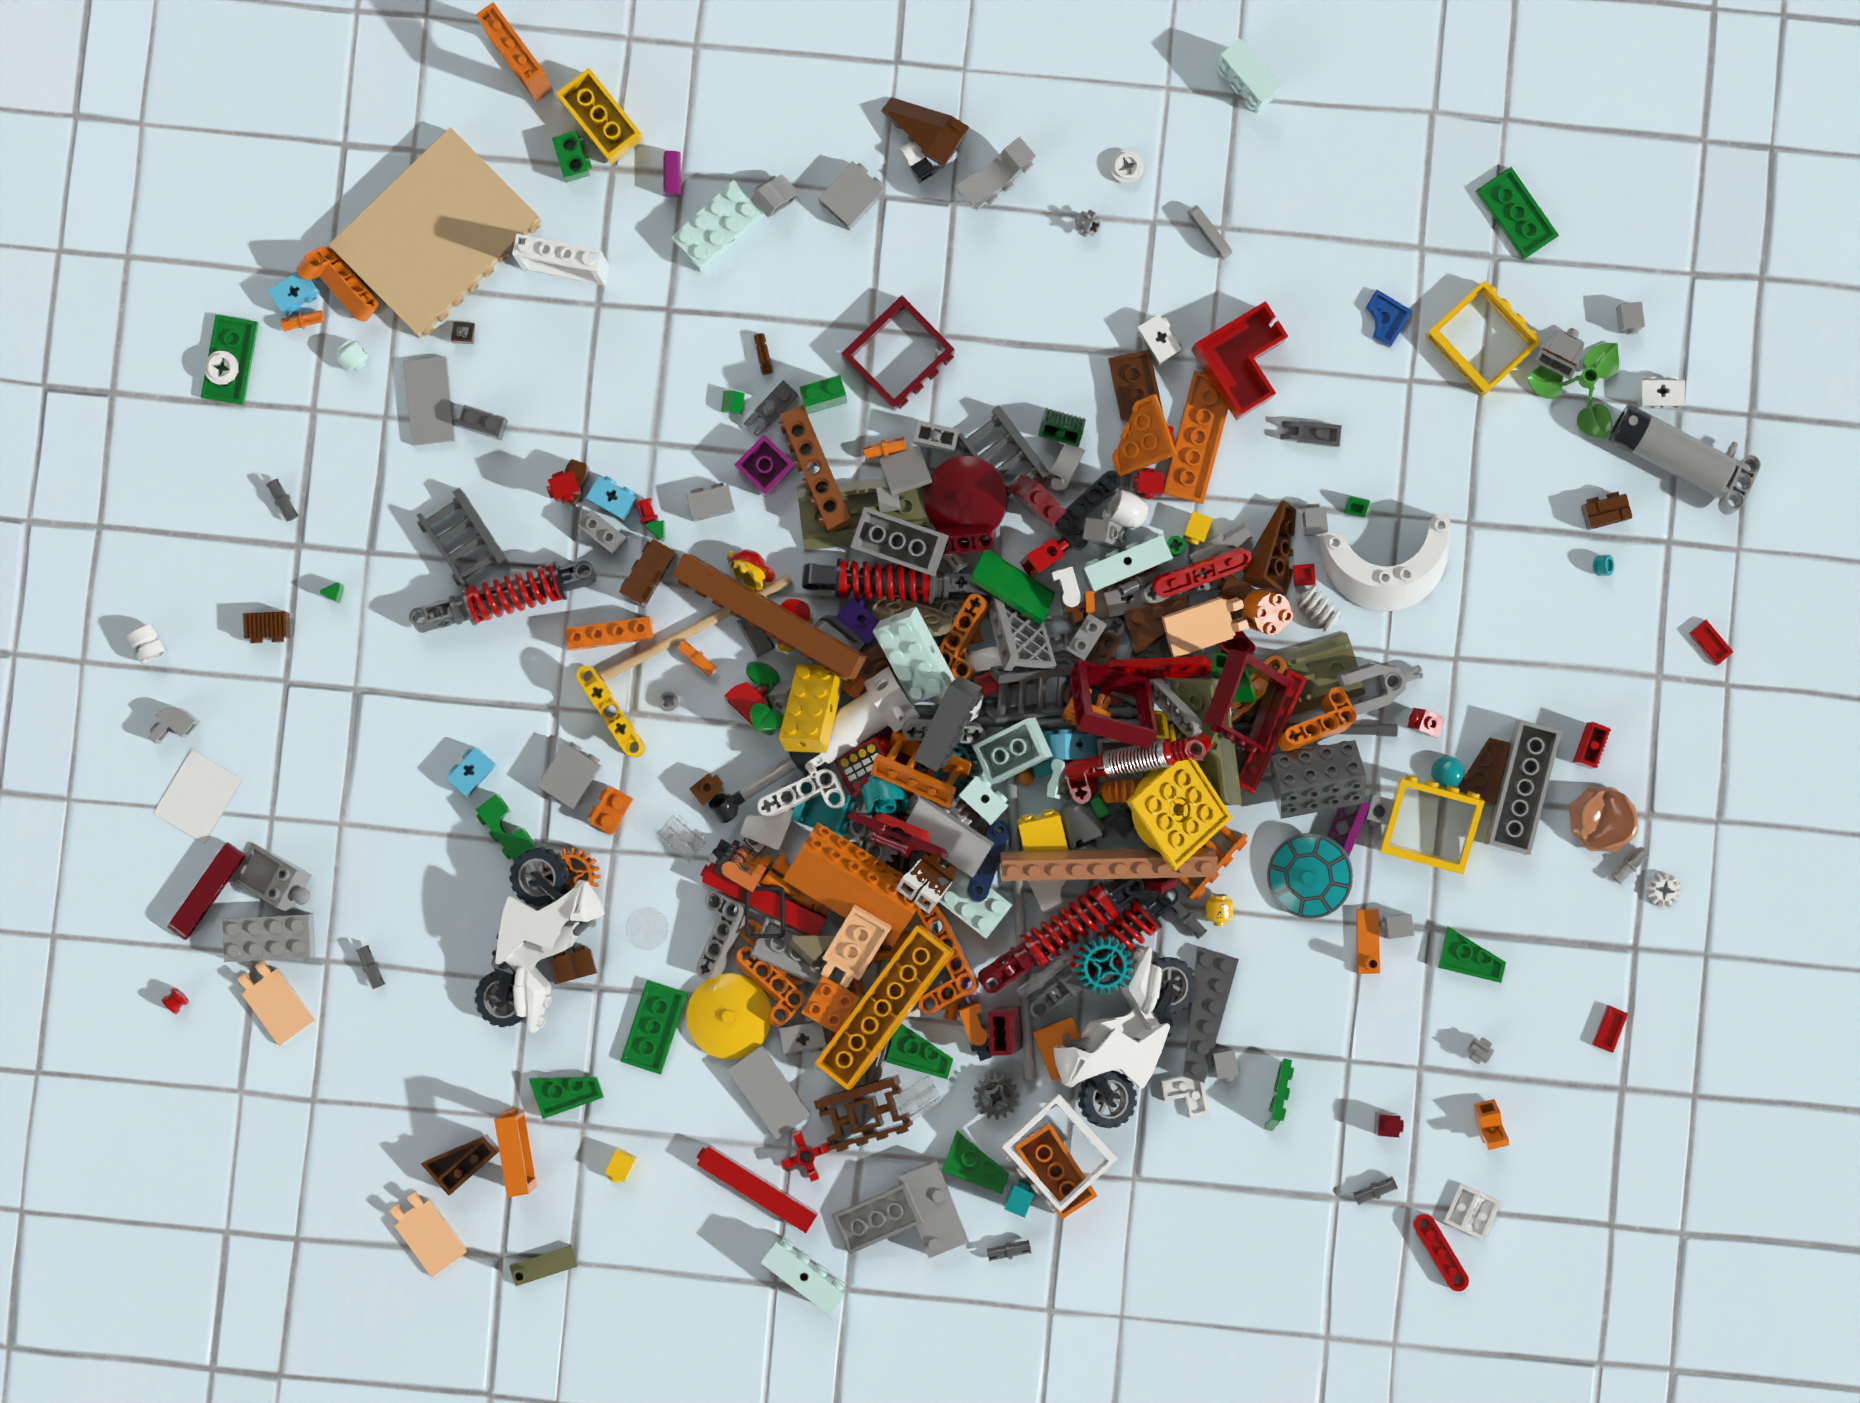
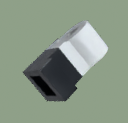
[899,142,935,183]

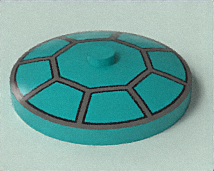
[1267,833,1354,919]

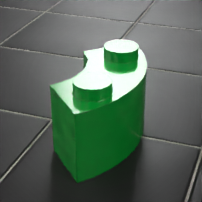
[1211,653,1256,702]

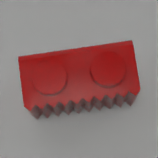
[1573,722,1611,769]

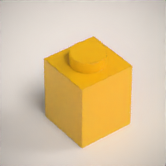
[1183,511,1213,546]
[605,1148,637,1183]

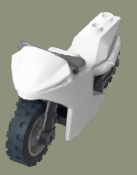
[475,847,605,1033]
[1053,946,1197,1128]

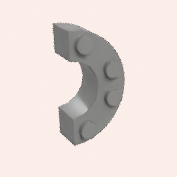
[955,136,1036,210]

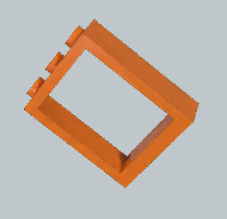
[494,1108,537,1198]

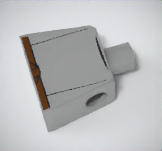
[1534,328,1584,380]

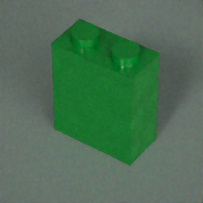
[799,375,847,415]

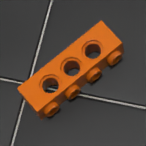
[565,616,655,651]

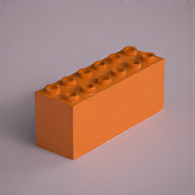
[783,822,923,947]

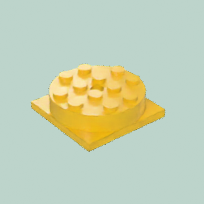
[1126,759,1233,871]

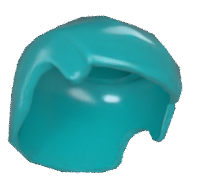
[1431,756,1464,788]

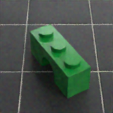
[475,794,537,861]

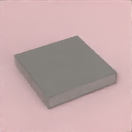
[879,446,932,496]

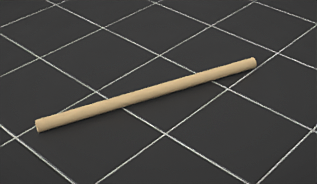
[600,574,793,682]

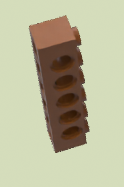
[778,405,852,533]

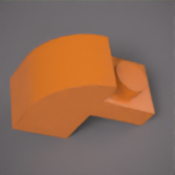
[1474,1099,1509,1150]

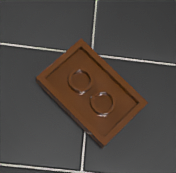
[1108,349,1163,421]

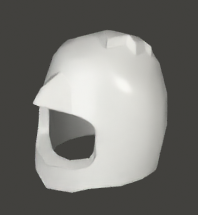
[1102,490,1148,528]

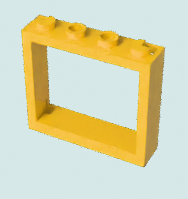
[1425,281,1542,397]
[1378,774,1485,875]

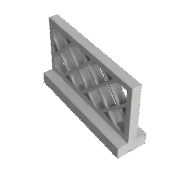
[988,595,1056,671]

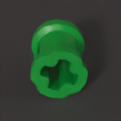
[1166,536,1186,557]

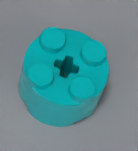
[862,775,909,818]

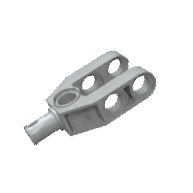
[1337,662,1423,715]

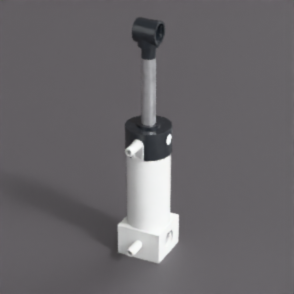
[709,666,920,823]

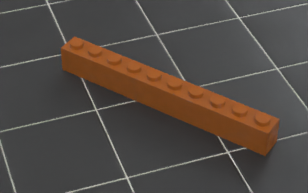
[672,553,867,681]

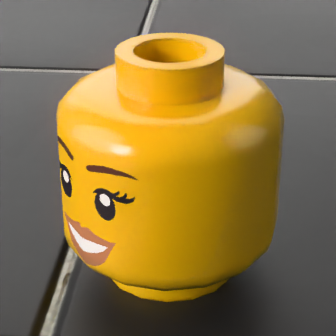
[1206,894,1233,926]

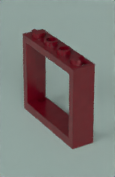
[841,295,955,411]
[1204,649,1292,753]
[1070,659,1159,749]

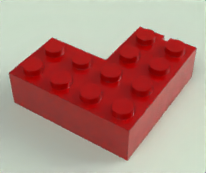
[1191,301,1288,420]

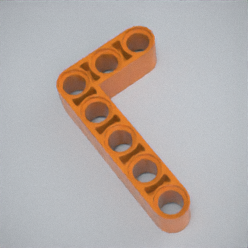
[917,898,979,1014]

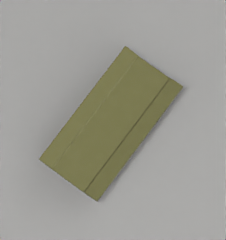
[797,478,930,551]
[1240,633,1366,722]
[1170,678,1242,805]

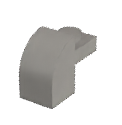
[1045,444,1085,494]
[148,708,200,744]

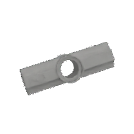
[1189,523,1253,570]

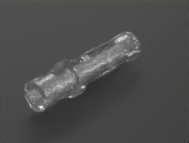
[1017,950,1074,999]

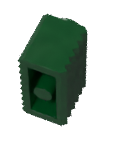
[1038,407,1086,447]

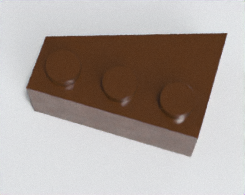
[619,539,677,608]
[1122,595,1189,657]
[421,1134,499,1196]

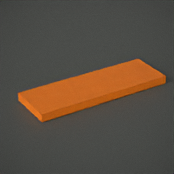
[1163,371,1228,504]

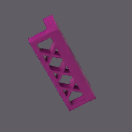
[1327,801,1371,856]

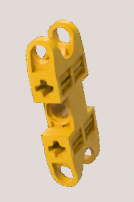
[576,665,645,758]

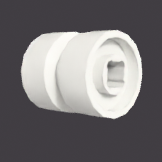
[127,624,166,664]

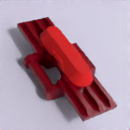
[847,812,948,858]

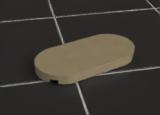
[872,596,952,636]

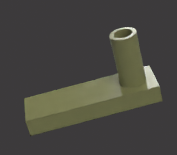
[509,1245,578,1286]

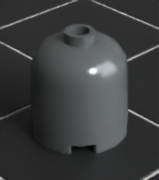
[1059,798,1109,850]

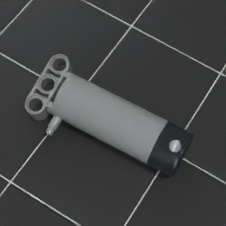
[1609,404,1761,515]

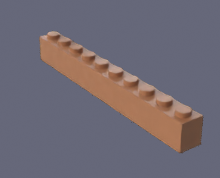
[1000,848,1218,881]

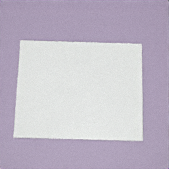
[153,749,243,843]

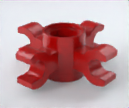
[780,1129,831,1182]

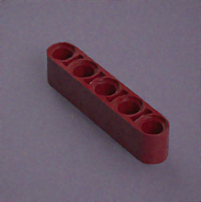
[934,525,996,555]
[167,842,246,940]

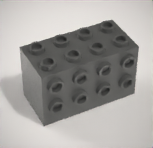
[1271,740,1366,819]

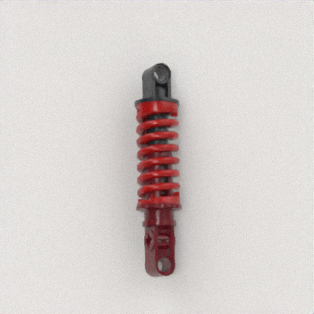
[978,878,1144,994]

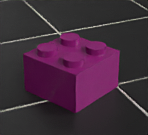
[734,434,796,497]

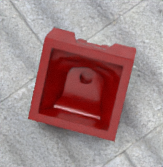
[724,682,768,726]

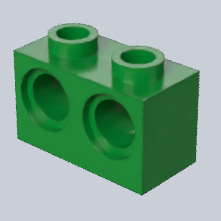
[552,131,592,183]

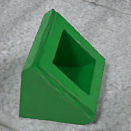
[721,390,745,415]
[1344,495,1370,518]
[645,520,665,541]
[320,582,344,603]

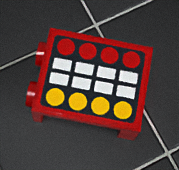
[834,734,900,797]

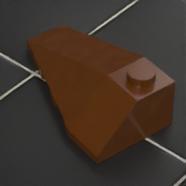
[881,97,969,167]
[1243,500,1296,595]

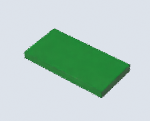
[1475,167,1559,260]
[201,315,259,405]
[970,550,1055,625]
[620,980,688,1075]

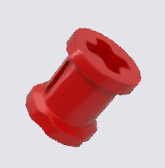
[634,498,658,524]

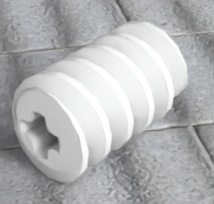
[1296,585,1341,632]

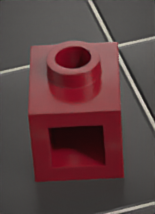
[1374,1112,1404,1138]

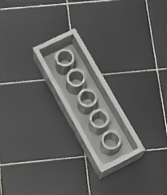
[1484,720,1562,855]

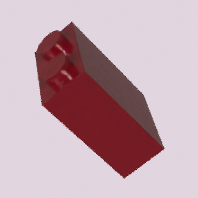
[1007,474,1066,527]
[988,1005,1023,1056]

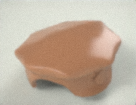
[1569,787,1638,853]

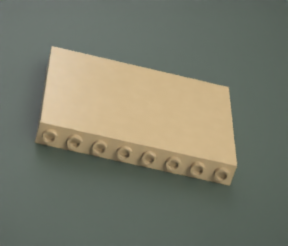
[329,127,541,338]

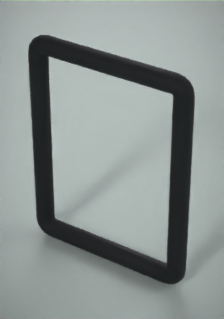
[745,886,785,938]

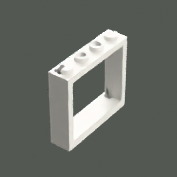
[512,234,609,286]
[1001,1094,1118,1212]

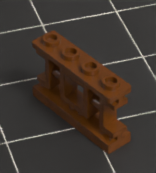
[814,1074,913,1152]

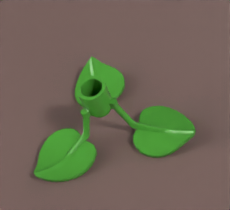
[1527,343,1619,440]

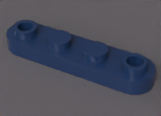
[966,820,1009,903]

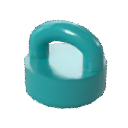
[1592,555,1615,576]

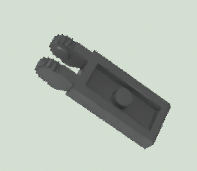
[744,380,799,436]
[1280,421,1342,447]

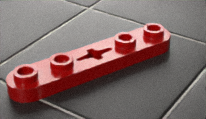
[1152,547,1252,598]
[1104,656,1211,679]

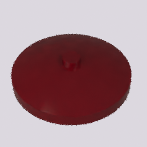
[924,456,1008,541]

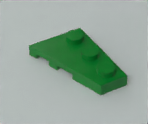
[1437,926,1506,983]
[886,1024,953,1079]
[1264,1058,1294,1131]
[529,1077,604,1119]
[942,1131,1009,1194]

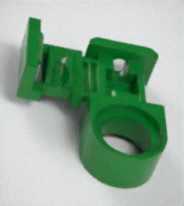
[1084,780,1112,819]

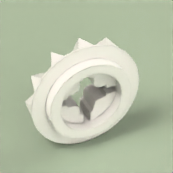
[1110,150,1144,184]
[204,351,239,385]
[1647,873,1681,907]

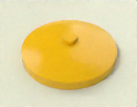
[686,973,772,1059]

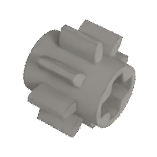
[1075,209,1101,237]
[1467,1037,1494,1064]

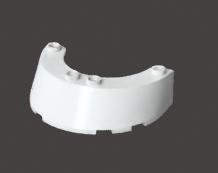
[1318,513,1450,612]

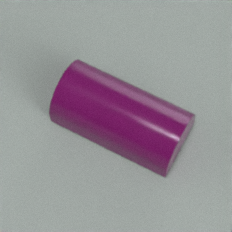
[663,150,681,197]

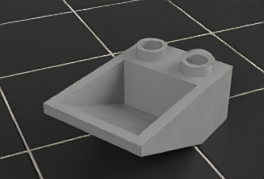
[232,843,312,913]

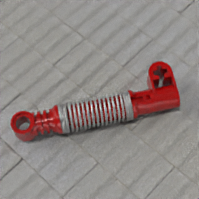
[1064,733,1212,804]

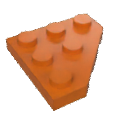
[1112,394,1177,477]

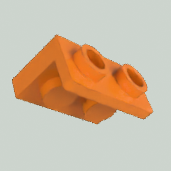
[588,786,633,836]

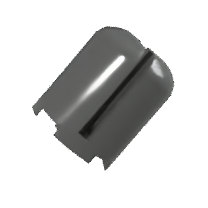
[814,615,866,651]

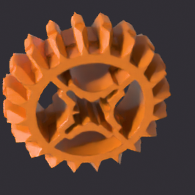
[1100,779,1142,803]
[544,847,601,889]

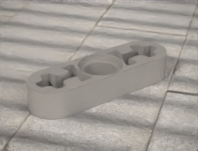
[1187,205,1232,260]

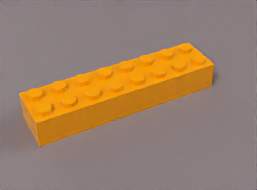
[814,925,955,1090]

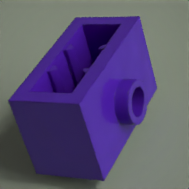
[836,598,880,645]

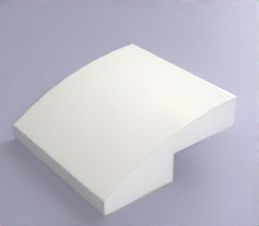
[1444,1183,1502,1241]

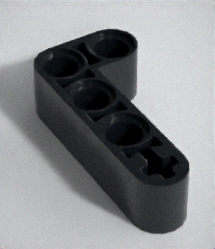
[1054,470,1121,550]

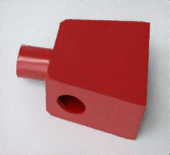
[1019,537,1071,578]

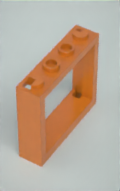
[476,2,553,103]

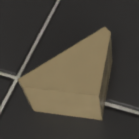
[788,936,834,965]

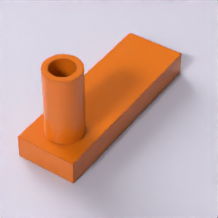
[1356,909,1380,974]

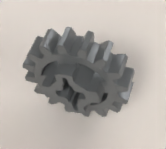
[973,1073,1019,1120]

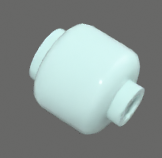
[336,339,368,372]

